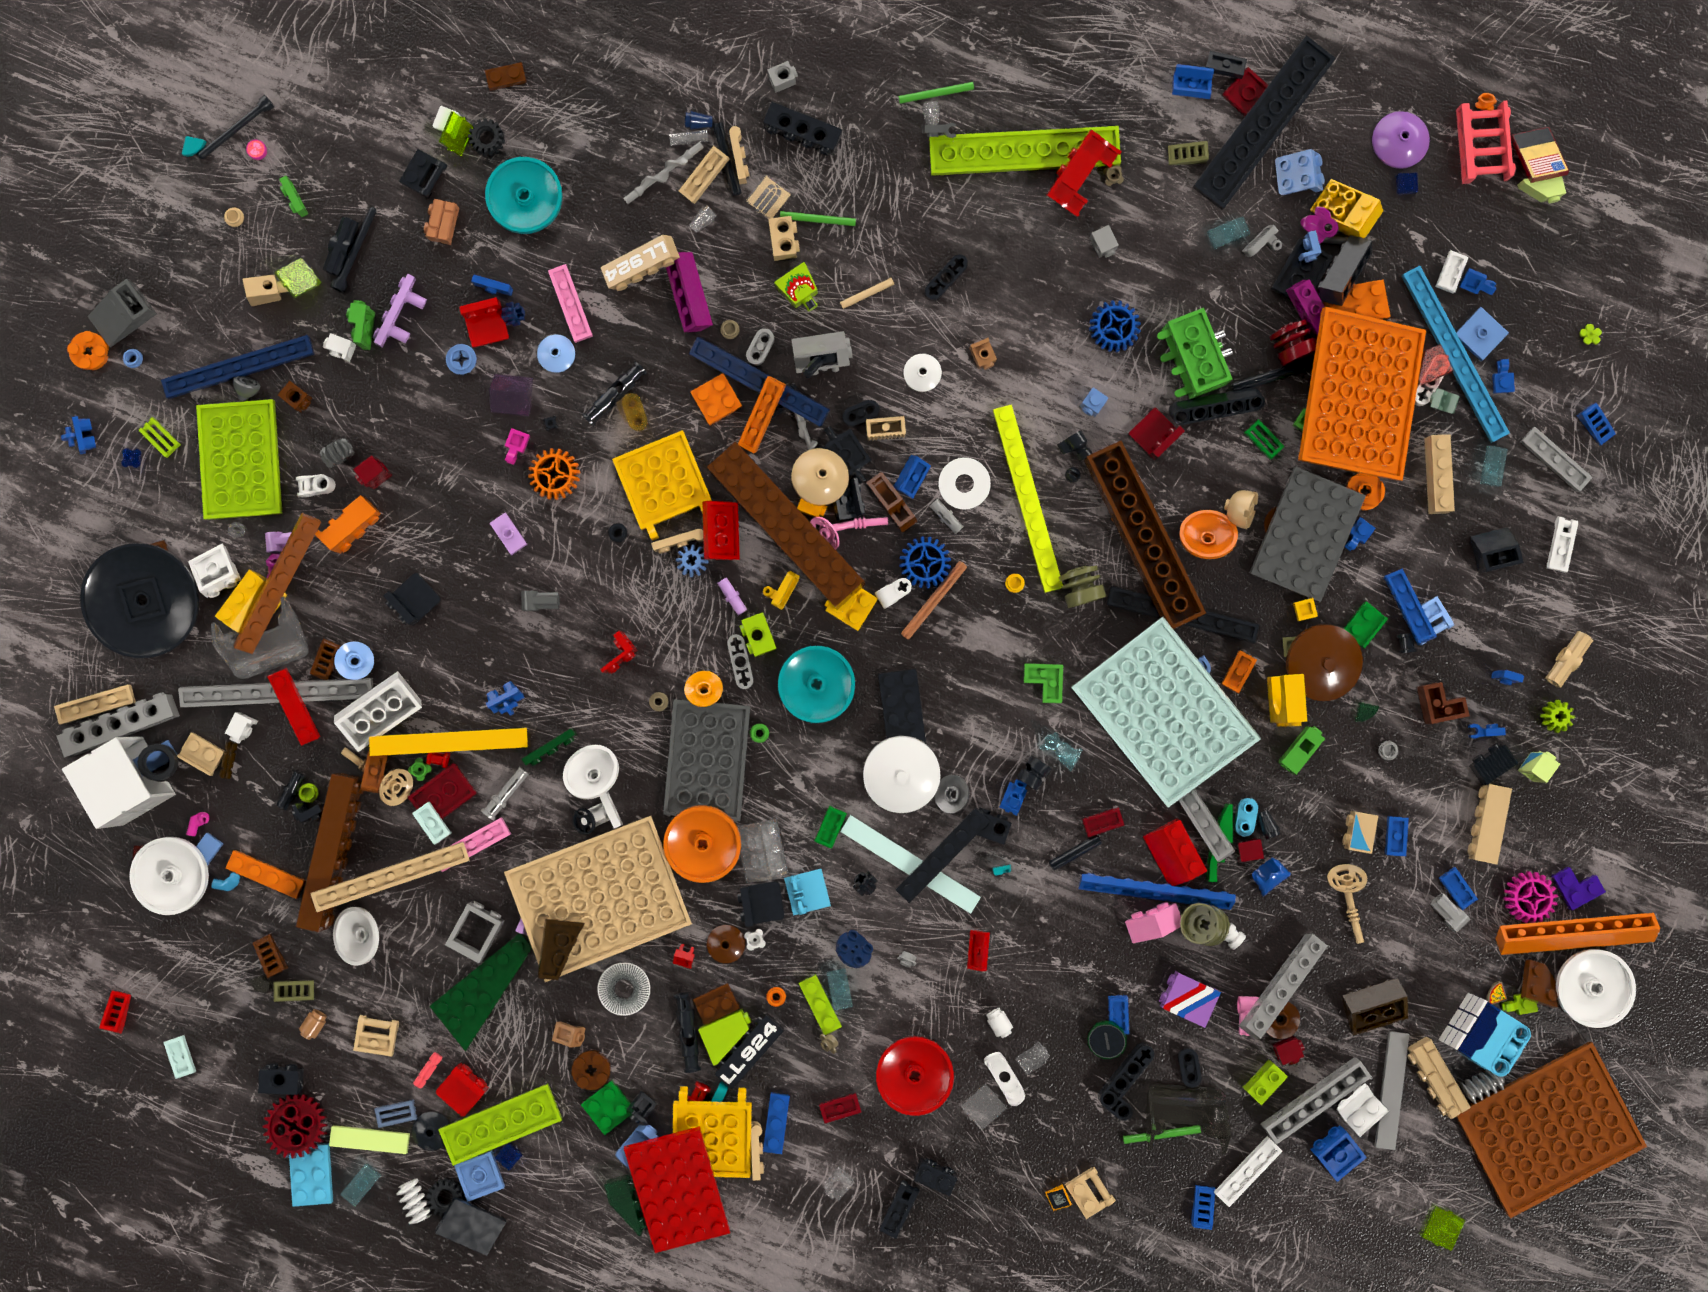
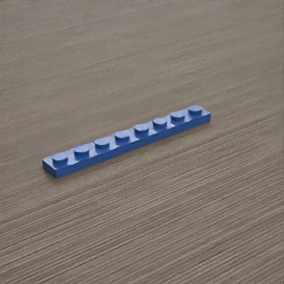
[1079,873,1236,910]

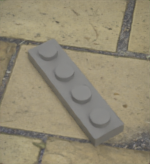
[1520,427,1593,492]
[1179,788,1235,862]

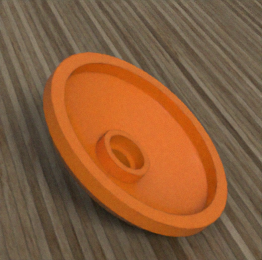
[1179,510,1238,559]

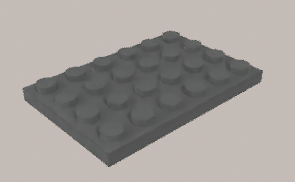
[1249,467,1366,602]
[663,699,751,821]

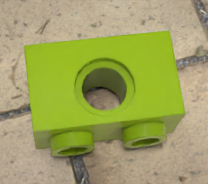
[740,612,777,657]
[1243,1060,1288,1105]

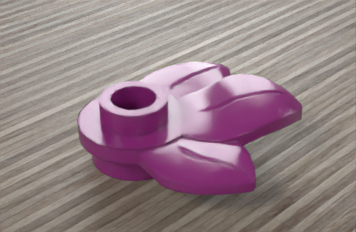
[1300,206,1338,244]

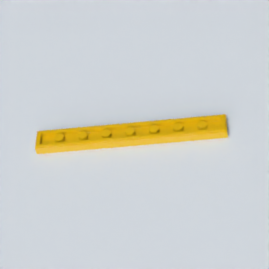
[369,728,528,756]

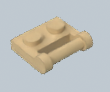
[353,1015,399,1056]
[1065,1167,1116,1219]

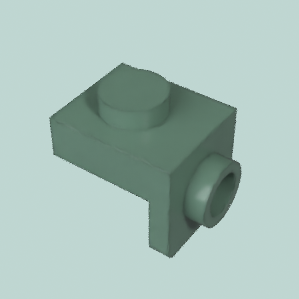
[1430,388,1460,414]

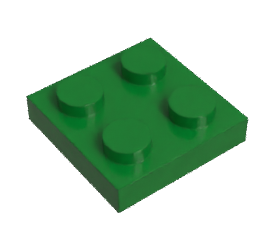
[581,1080,631,1136]

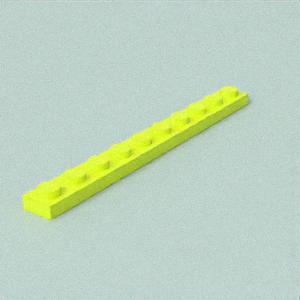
[993,404,1063,593]

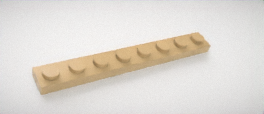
[311,841,470,912]

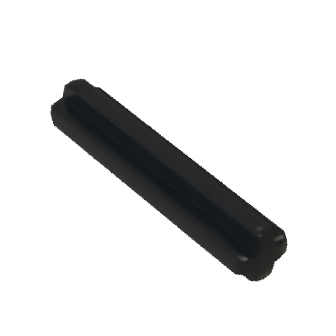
[1049,835,1102,870]

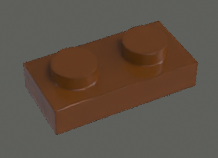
[485,62,527,91]

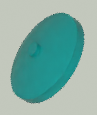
[485,157,563,234]
[778,646,855,723]

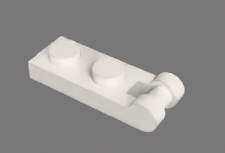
[1546,516,1578,573]

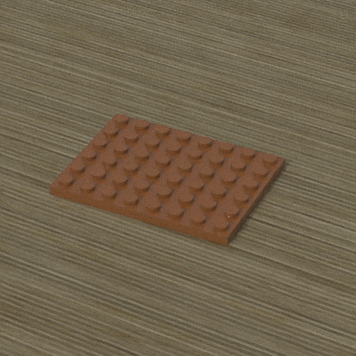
[1456,1041,1647,1218]

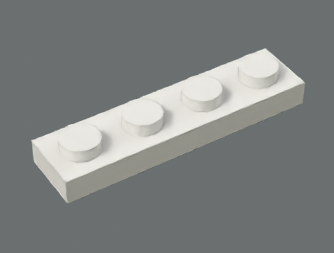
[1214,1136,1282,1207]

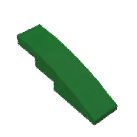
[1206,804,1233,882]

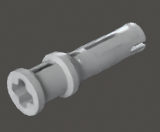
[481,767,529,821]

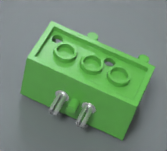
[1157,308,1233,399]

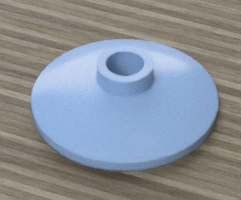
[537,335,575,373]
[334,642,374,680]

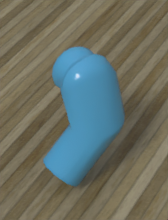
[212,872,240,891]

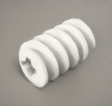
[396,1179,432,1224]

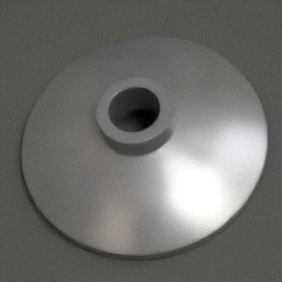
[934,775,969,813]

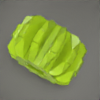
[1540,700,1575,733]

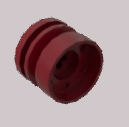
[1269,319,1317,367]

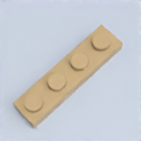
[54,685,136,725]

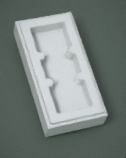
[1435,250,1468,293]

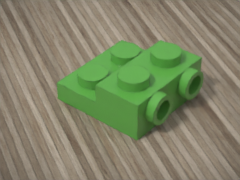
[346,300,375,350]

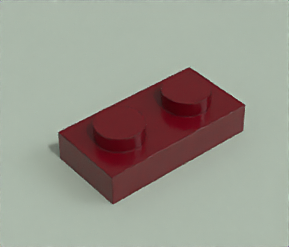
[819,1092,862,1124]

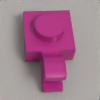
[505,428,530,465]

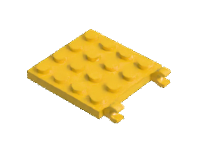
[612,430,712,541]
[673,1086,752,1178]

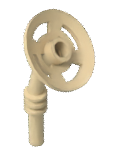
[341,747,413,806]
[1327,864,1367,944]

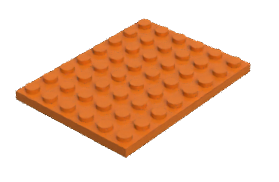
[1298,307,1426,481]

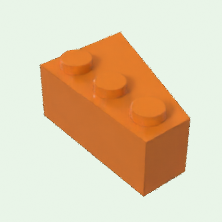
[315,495,381,554]

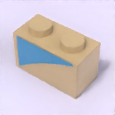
[1343,811,1378,854]

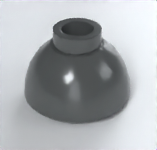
[233,376,261,401]

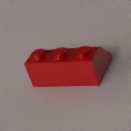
[1143,819,1207,886]

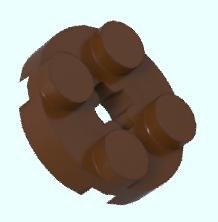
[572,1050,611,1090]

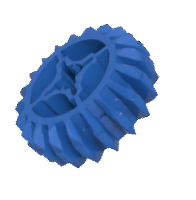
[1089,300,1141,352]
[899,537,951,588]

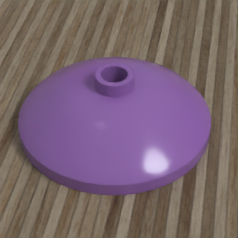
[1372,111,1430,168]

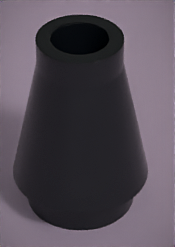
[1257,810,1280,840]

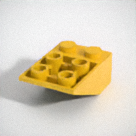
[1310,179,1383,238]

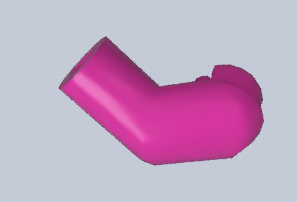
[186,812,209,836]

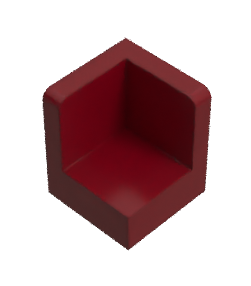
[1237,838,1264,862]

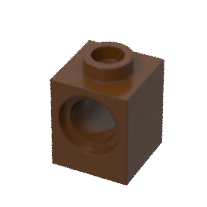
[278,380,312,413]

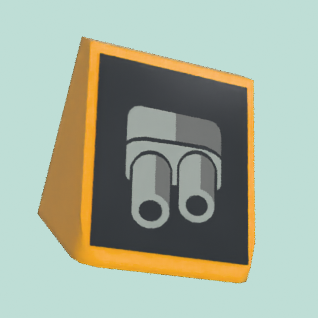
[1045,1184,1072,1211]

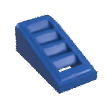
[1576,402,1616,446]
[1191,1185,1215,1230]

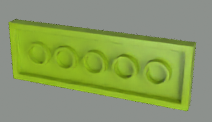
[439,1083,562,1166]

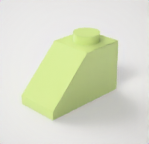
[1518,176,1566,204]

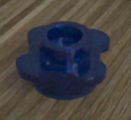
[121,448,142,468]

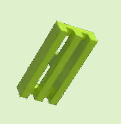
[139,417,181,458]

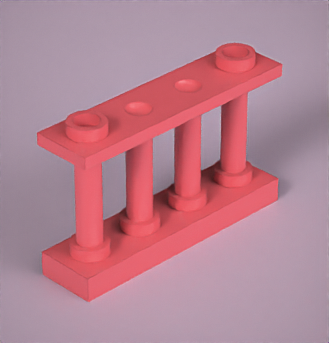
[1456,101,1516,184]

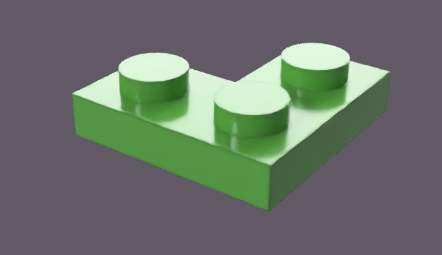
[1024,664,1063,703]

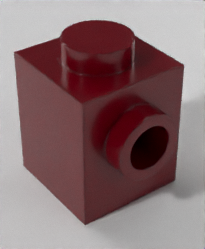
[1272,1036,1305,1065]

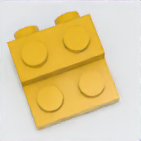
[824,588,878,631]

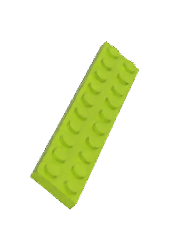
[929,126,1121,176]

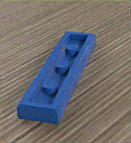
[1384,569,1437,645]

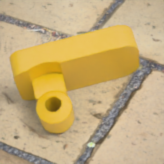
[763,571,800,610]

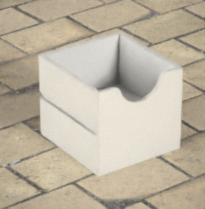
[62,737,176,829]

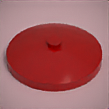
[876,1036,954,1116]

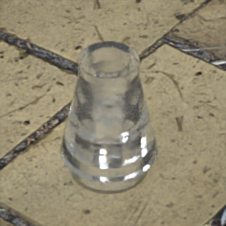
[922,101,941,125]
[689,205,717,233]

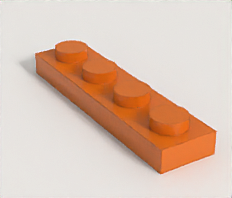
[738,376,786,453]
[226,850,306,899]

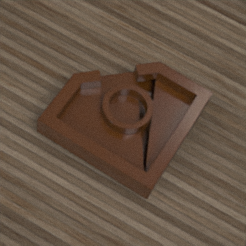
[1521,960,1558,1008]

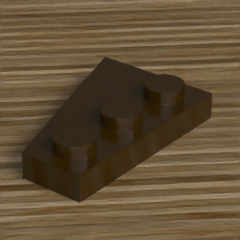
[537,919,585,980]

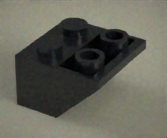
[1470,527,1524,574]

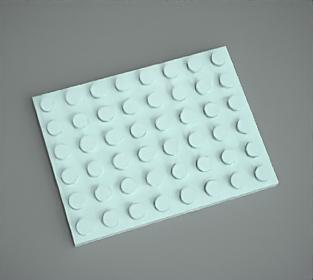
[1071,617,1261,807]

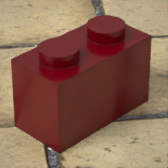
[353,455,392,489]

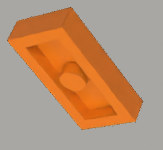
[1221,650,1257,693]

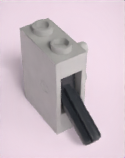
[791,331,853,378]

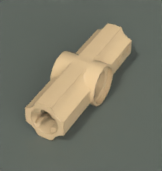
[1546,631,1593,688]

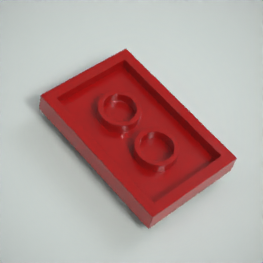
[702,501,740,560]

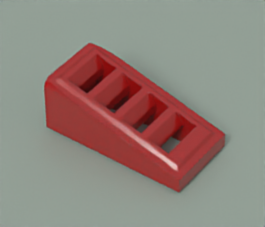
[99,990,131,1034]

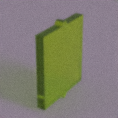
[439,111,473,156]
[275,258,322,298]
[1422,1206,1465,1251]

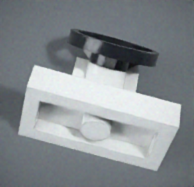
[572,791,623,835]

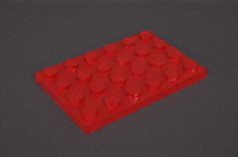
[624,1126,730,1253]

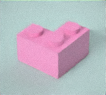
[1125,902,1181,943]

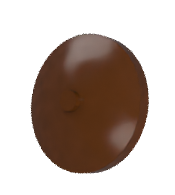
[1286,624,1363,701]

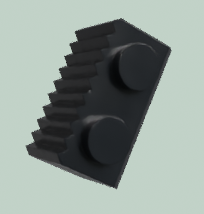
[1469,743,1519,785]

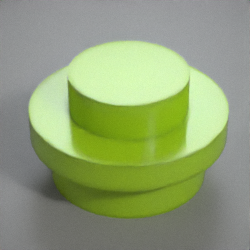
[299,783,319,803]

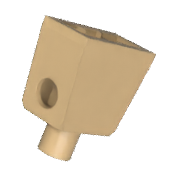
[243,275,291,306]

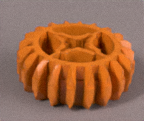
[528,448,581,500]

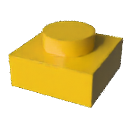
[1293,598,1318,621]

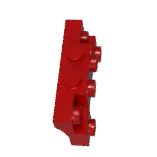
[1046,129,1122,217]

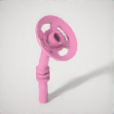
[810,517,888,550]

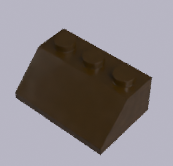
[1343,978,1408,1036]

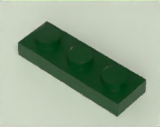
[522,728,577,767]

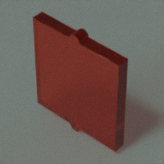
[1419,344,1453,386]

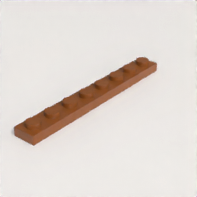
[233,513,321,654]

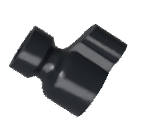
[1057,430,1093,462]

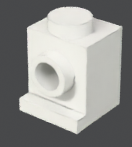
[323,333,356,363]
[225,712,258,743]

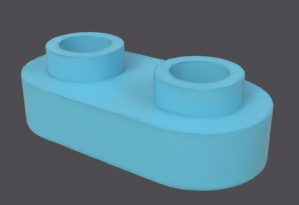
[1234,798,1258,837]

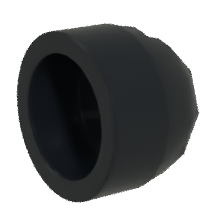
[1065,467,1081,483]

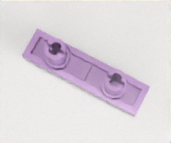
[373,274,427,348]

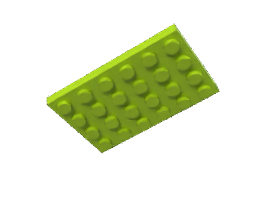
[196,399,282,520]

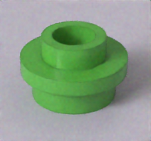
[750,724,769,743]

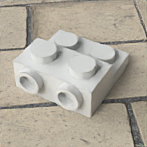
[188,544,241,598]

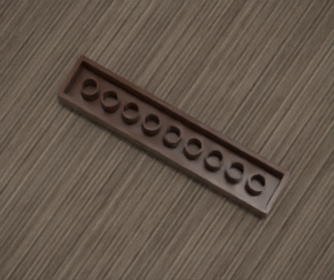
[1084,441,1206,629]
[707,442,865,610]

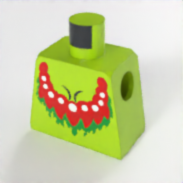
[774,262,818,312]

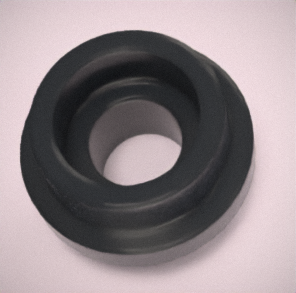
[608,523,628,542]

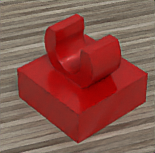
[673,944,695,969]

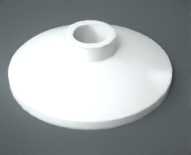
[904,354,942,392]

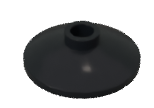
[412,1111,450,1151]

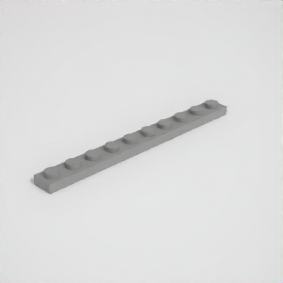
[178,678,373,707]

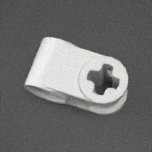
[296,474,336,497]
[875,578,912,609]

